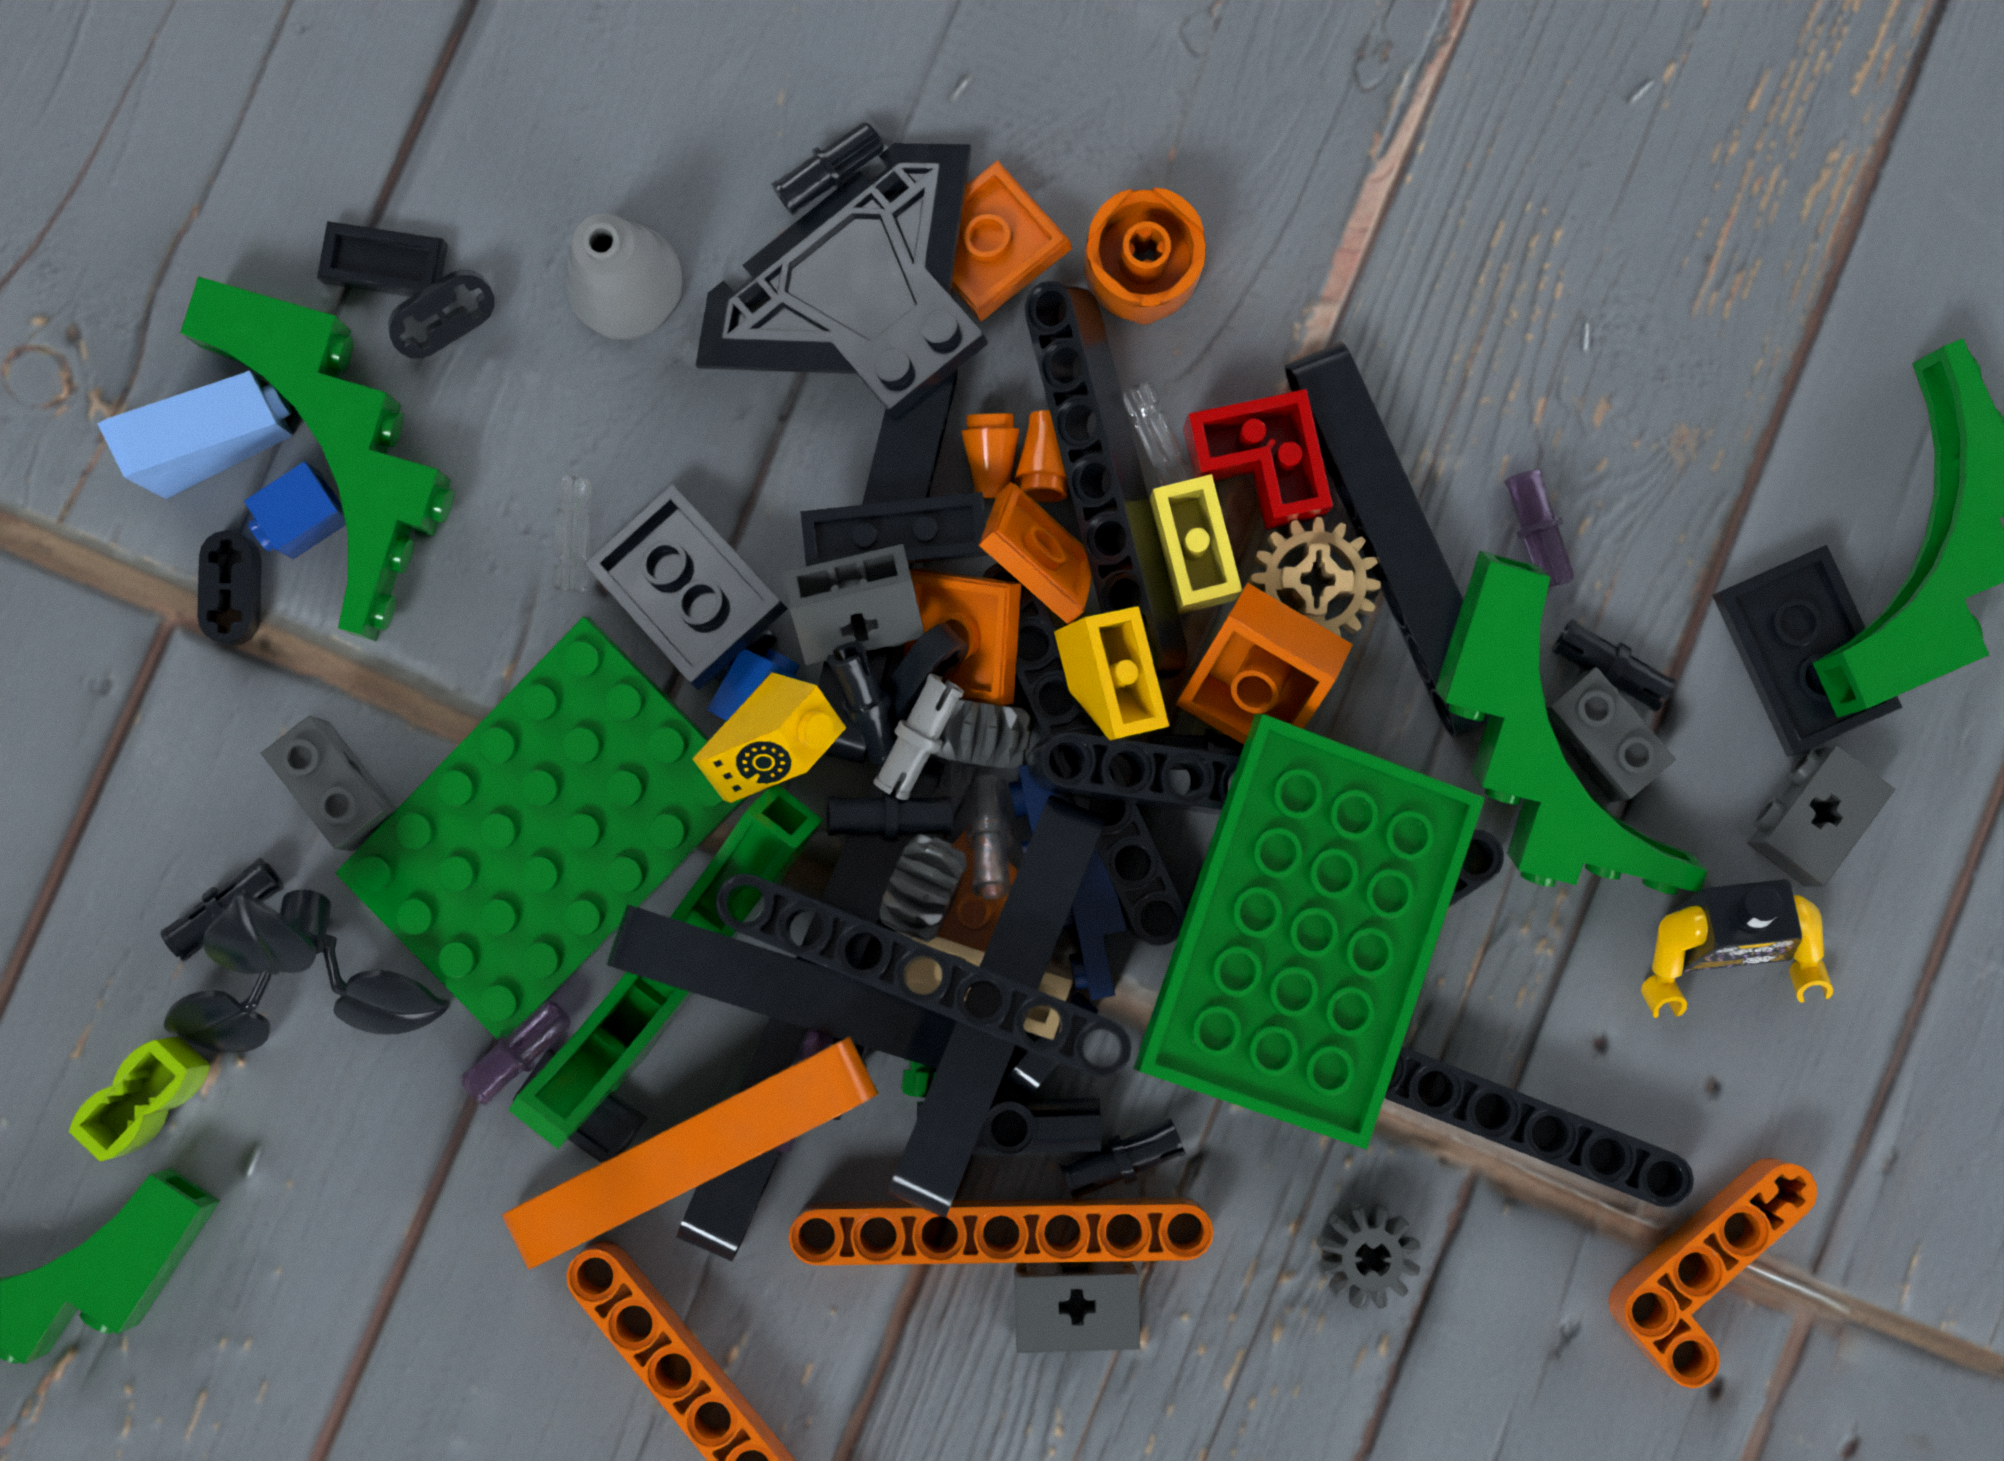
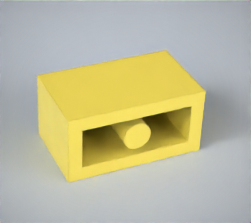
[1149,474,1242,615]

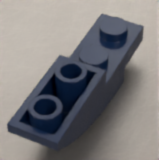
[1008,764,1127,1000]

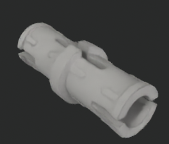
[873,673,964,800]

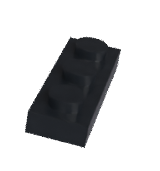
[800,492,989,567]

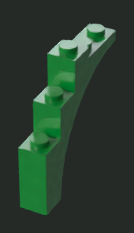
[180,276,454,642]
[1813,338,2004,718]
[1435,550,1708,895]
[508,784,823,1150]
[0,1168,220,1365]

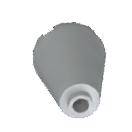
[565,214,683,340]

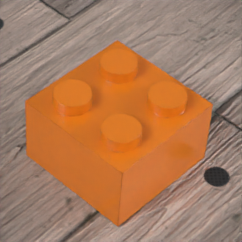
[1175,583,1353,745]

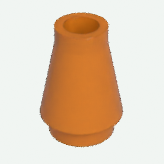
[1015,410,1069,503]
[961,413,1020,498]

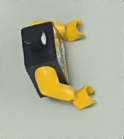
[1641,879,1834,1018]

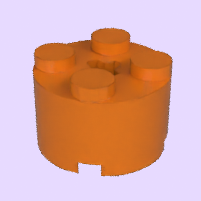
[1084,187,1206,325]

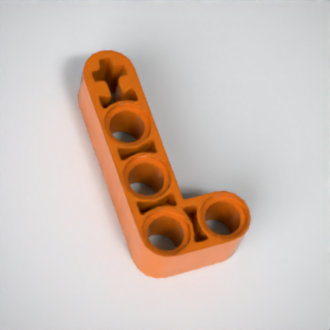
[1608,1157,1818,1388]

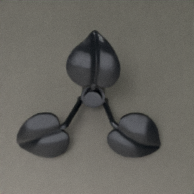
[164,889,449,1053]

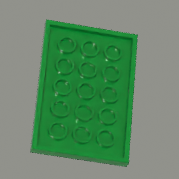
[335,616,750,1044]
[1133,714,1485,1150]

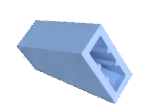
[97,371,293,499]

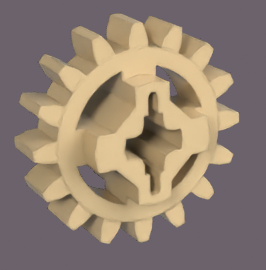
[1248,517,1381,637]

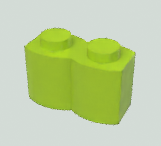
[69,1036,210,1162]

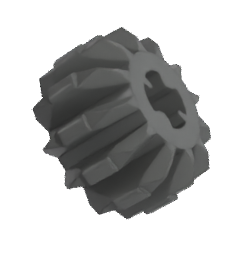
[935,698,1032,768]
[879,833,967,943]
[1316,1203,1420,1309]

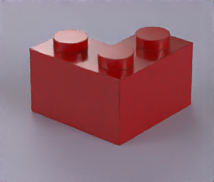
[1183,389,1333,530]

